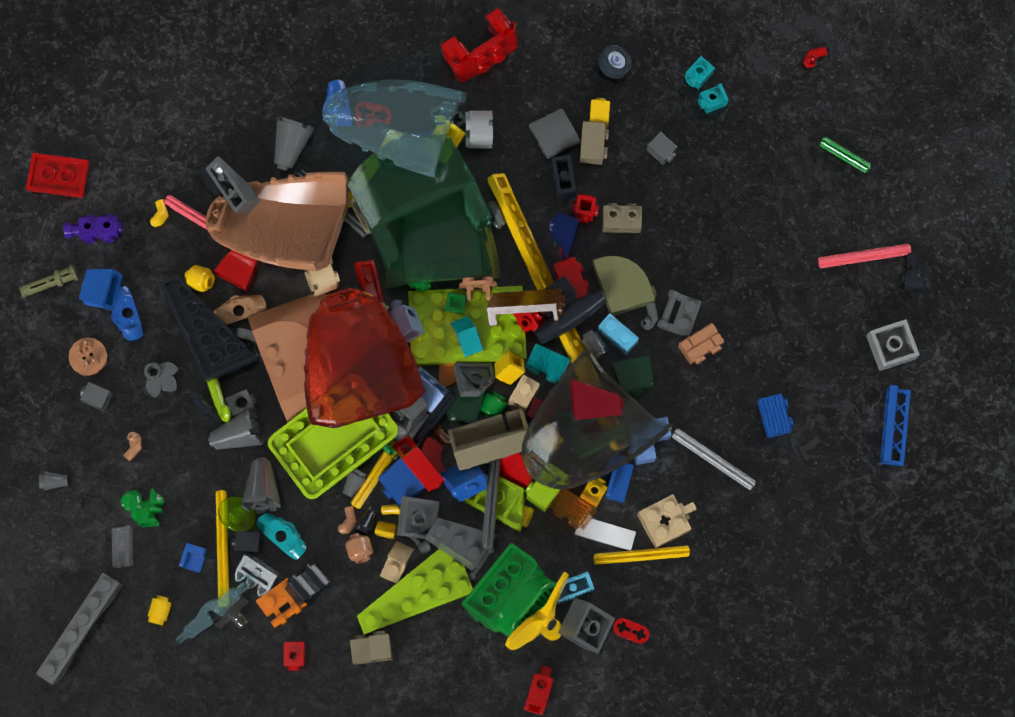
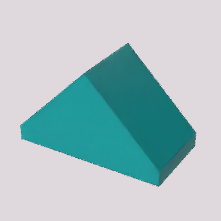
[450,316,483,358]

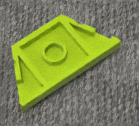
[462,475,525,532]

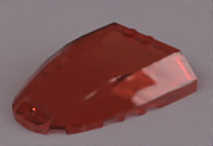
[304,288,426,429]

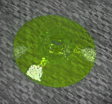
[218,497,256,531]

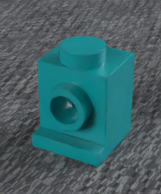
[698,84,729,114]

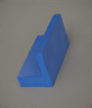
[605,458,634,503]

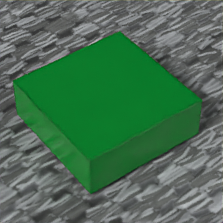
[445,292,467,315]

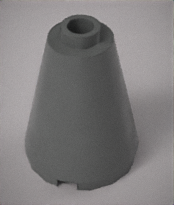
[274,117,314,171]
[208,408,265,450]
[241,457,281,513]

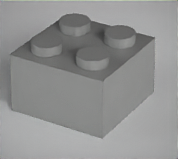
[866,319,920,371]

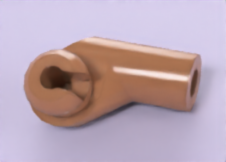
[123,432,142,461]
[338,506,357,534]

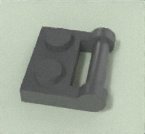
[657,290,702,338]

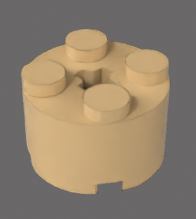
[304,257,340,296]

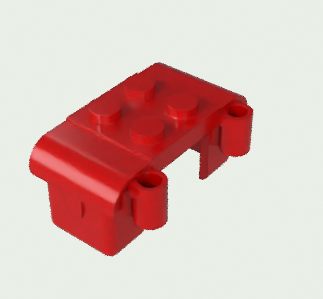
[441,8,518,82]

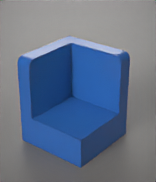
[179,543,207,572]

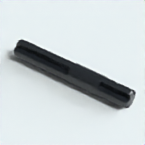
[413,391,456,447]

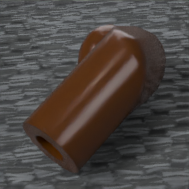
[433,425,451,445]

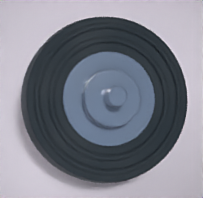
[598,45,631,79]

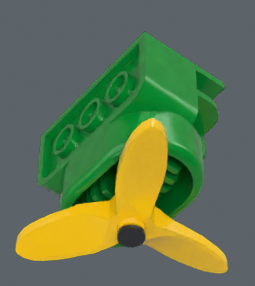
[461,543,569,650]

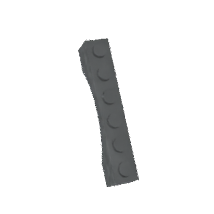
[36,573,123,686]

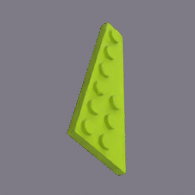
[357,549,473,635]

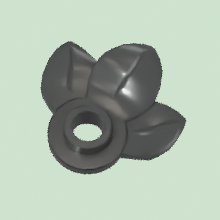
[144,362,178,398]

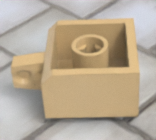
[637,495,697,548]

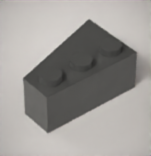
[424,518,497,571]

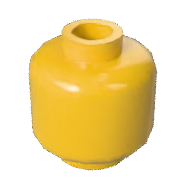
[185,265,215,292]

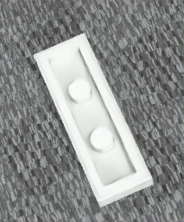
[575,515,636,551]

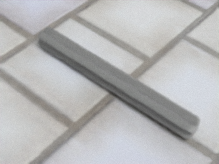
[672,429,756,490]

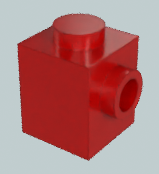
[284,642,305,671]

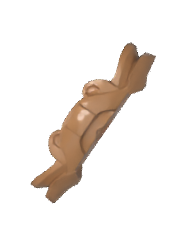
[213,295,266,325]

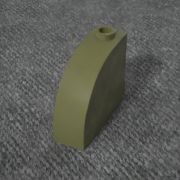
[592,256,657,316]

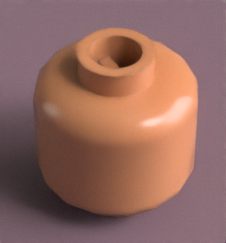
[345,533,373,564]

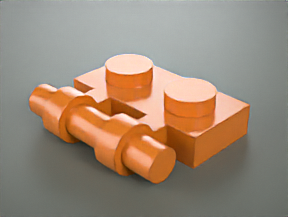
[256,578,307,628]

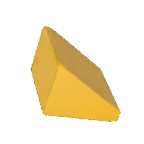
[375,521,397,539]

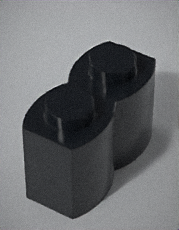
[285,563,332,607]

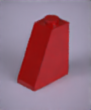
[393,434,444,492]

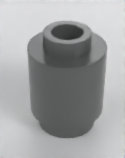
[582,330,608,360]

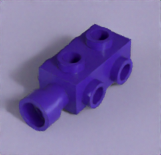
[63,214,123,244]

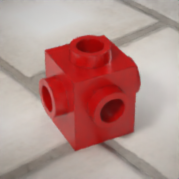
[571,194,599,223]
[513,312,546,332]

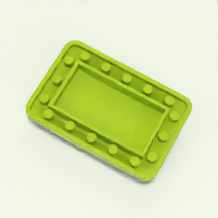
[268,374,399,499]

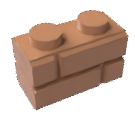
[678,323,724,364]

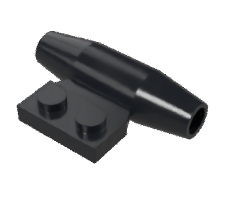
[534,276,607,344]

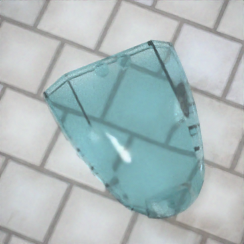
[322,80,467,177]

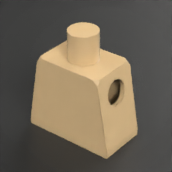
[507,375,542,415]

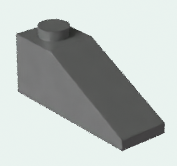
[206,157,260,213]

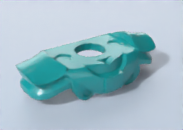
[256,513,306,560]

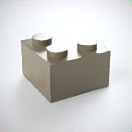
[350,631,393,665]

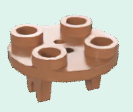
[459,277,497,301]
[68,338,108,376]

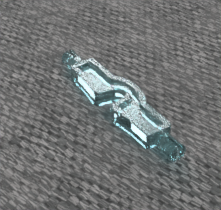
[175,582,248,644]

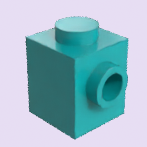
[685,56,715,90]

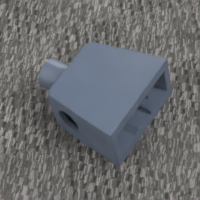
[385,300,425,349]

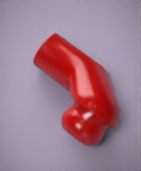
[804,46,827,68]

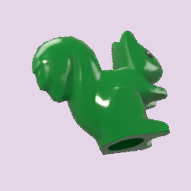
[120,488,165,527]

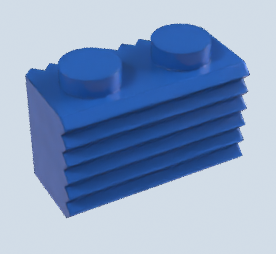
[758,394,794,439]

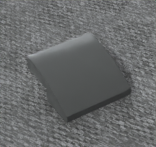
[529,108,581,159]

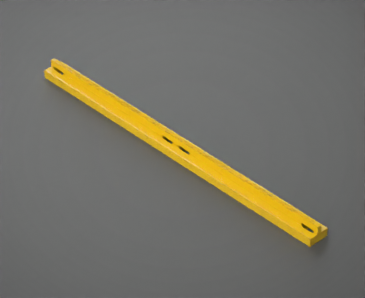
[487,173,629,453]

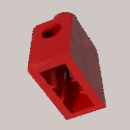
[214,250,259,292]
[523,665,553,715]

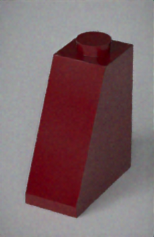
[569,378,624,420]

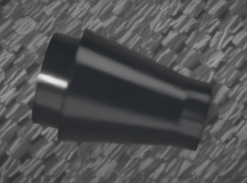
[354,506,378,536]

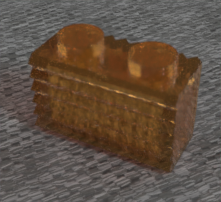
[550,487,597,530]

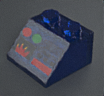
[548,212,579,261]

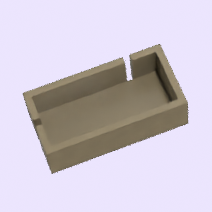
[448,408,534,471]

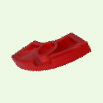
[422,436,446,490]

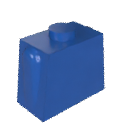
[79,269,123,311]
[379,458,426,506]
[440,465,488,502]

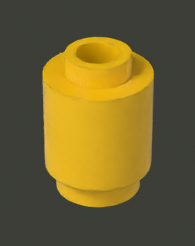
[148,595,172,625]

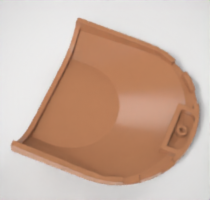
[247,294,378,423]

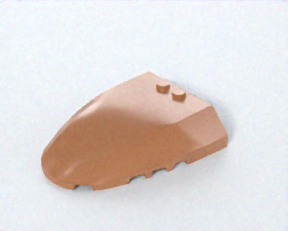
[205,172,349,271]

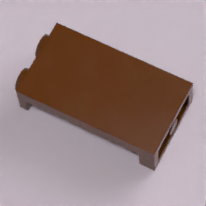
[487,289,566,326]

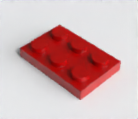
[26,153,90,198]

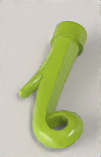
[207,378,231,422]

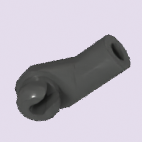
[487,200,506,229]
[641,303,659,330]

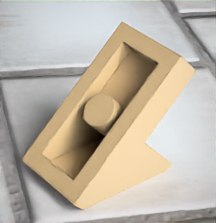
[380,541,414,584]

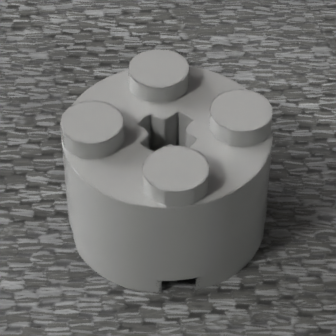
[465,111,493,149]

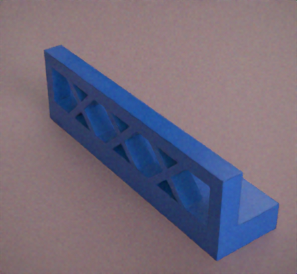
[880,385,911,466]

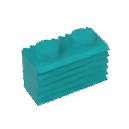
[526,344,571,384]

